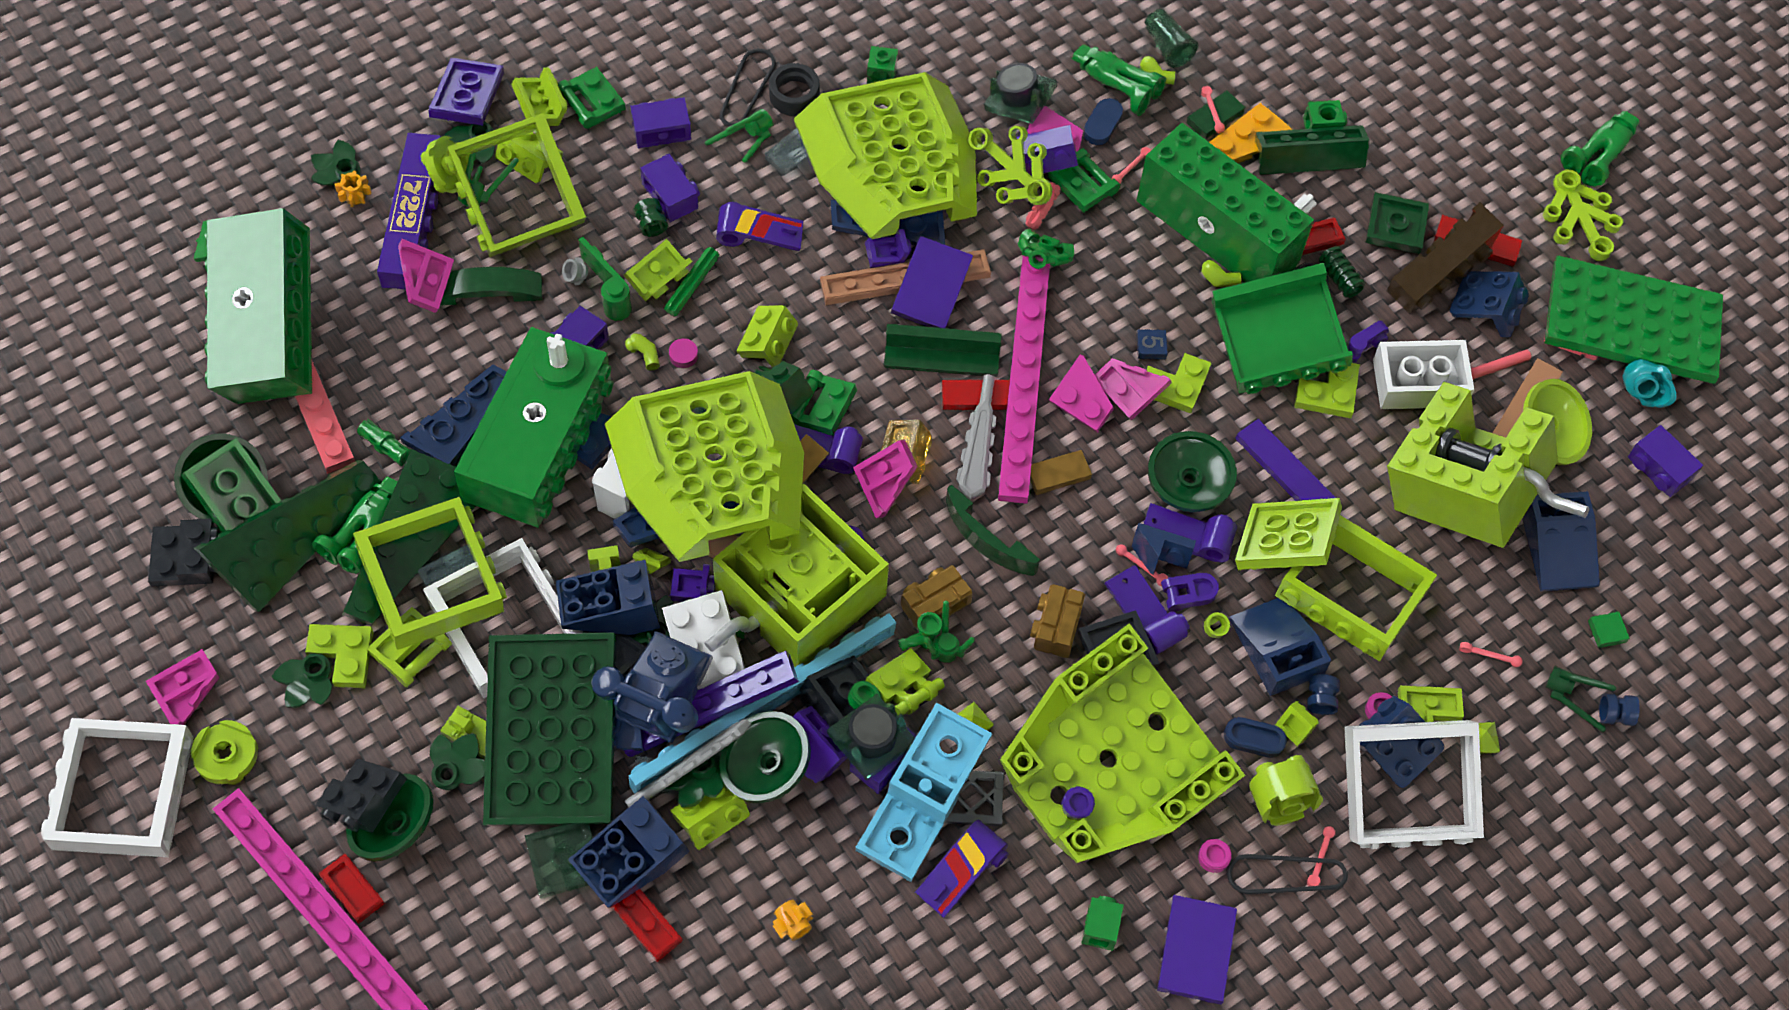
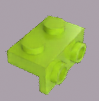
[511,68,567,126]
[495,132,563,183]
[623,239,693,301]
[736,305,798,367]
[670,783,750,850]

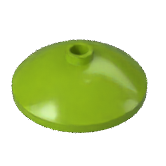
[1523,379,1592,465]

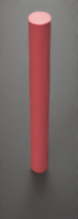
[1471,349,1531,379]

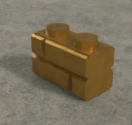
[901,565,973,630]
[1030,584,1085,658]

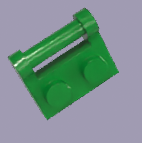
[558,67,626,129]
[1048,148,1121,213]
[791,370,857,436]

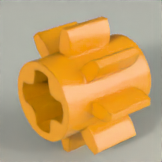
[335,170,372,207]
[773,899,813,941]

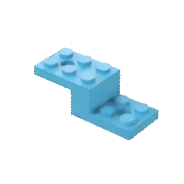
[855,703,992,882]

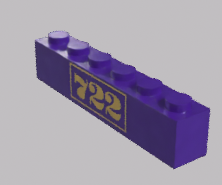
[377,133,441,290]

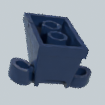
[592,631,713,743]

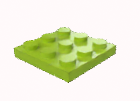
[1235,498,1342,570]

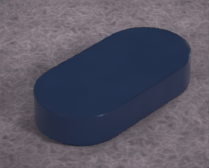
[1084,98,1123,145]
[1224,717,1287,758]

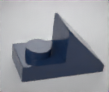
[1131,523,1196,575]

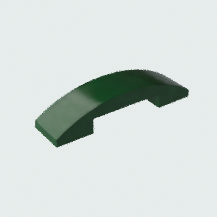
[440,267,542,305]
[946,485,1040,576]

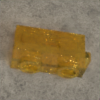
[881,419,932,484]

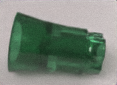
[1144,9,1199,68]

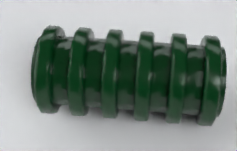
[1319,246,1366,298]

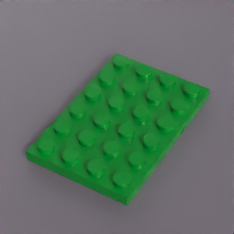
[1544,255,1723,384]

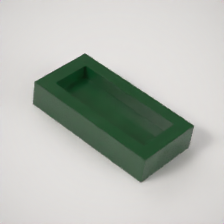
[1186,90,1245,140]

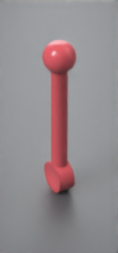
[1201,86,1225,133]
[1111,147,1151,184]
[1116,544,1168,586]
[1459,642,1523,667]
[1307,826,1335,886]

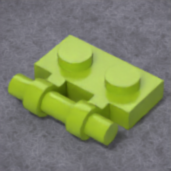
[865,648,945,718]

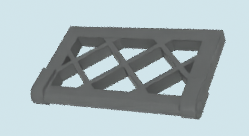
[945,771,1005,826]

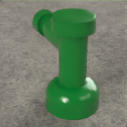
[898,612,942,651]

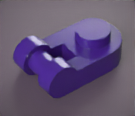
[1347,320,1389,363]
[1161,573,1219,612]

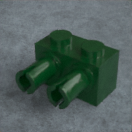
[754,361,814,415]

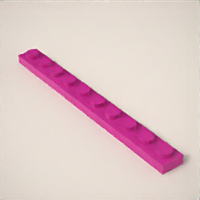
[998,256,1050,504]
[213,788,429,1010]

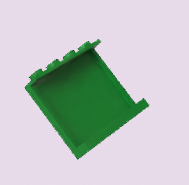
[1212,263,1353,394]

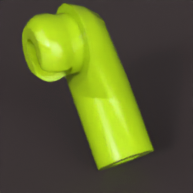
[625,333,660,371]

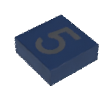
[1136,329,1167,360]

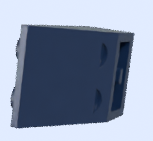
[1522,491,1600,592]
[556,560,660,635]
[1229,598,1332,696]
[568,796,690,909]

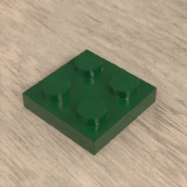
[1365,192,1429,254]

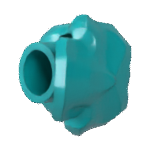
[1622,359,1677,408]

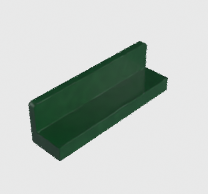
[1255,125,1370,175]
[884,324,1002,377]

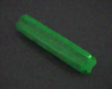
[664,247,720,317]

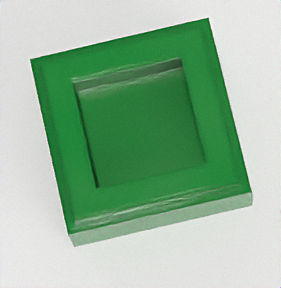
[1588,612,1630,648]

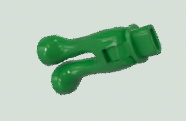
[1072,44,1167,116]
[1560,111,1640,186]
[312,476,398,574]

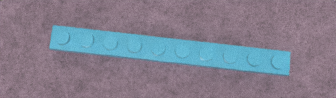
[629,613,896,794]

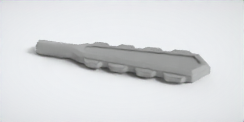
[956,374,996,500]
[625,719,751,807]

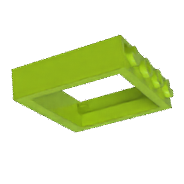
[444,113,586,257]
[353,497,507,650]
[1275,515,1437,662]

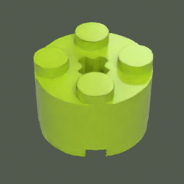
[1249,755,1323,826]

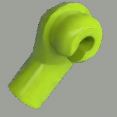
[1140,56,1176,85]
[1202,260,1241,288]

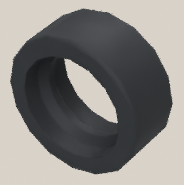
[769,63,820,116]

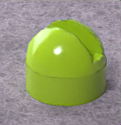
[1204,612,1230,638]

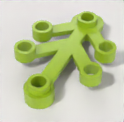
[968,126,1052,205]
[1543,170,1623,261]

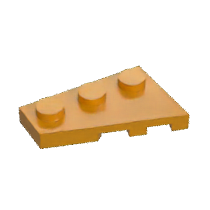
[1209,102,1293,163]

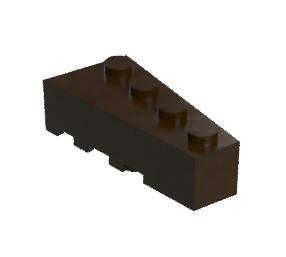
[1387,202,1504,314]

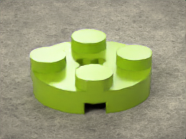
[421,136,473,193]
[191,720,258,785]

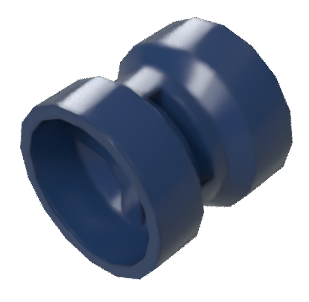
[1307,674,1340,715]
[1599,693,1640,726]

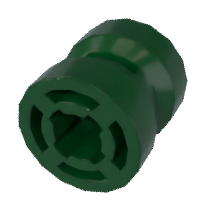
[633,198,668,237]

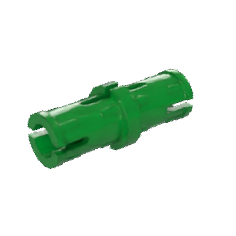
[357,419,411,466]

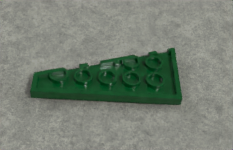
[342,449,476,626]
[194,460,382,612]

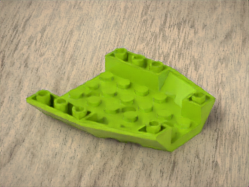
[794,72,977,239]
[605,371,804,562]
[1000,623,1246,863]

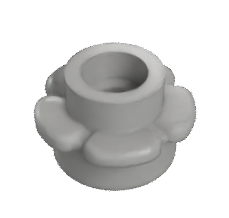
[562,257,588,285]

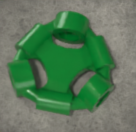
[1018,229,1074,269]

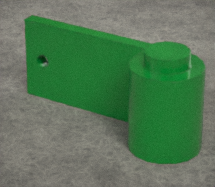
[578,237,632,321]

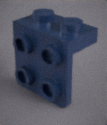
[1450,271,1529,337]
[1358,696,1445,788]

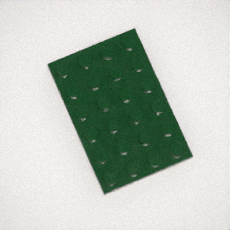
[483,633,616,826]

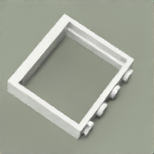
[423,538,583,698]
[41,718,194,857]
[1345,720,1484,849]

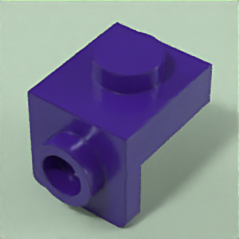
[865,229,911,268]
[670,564,715,602]

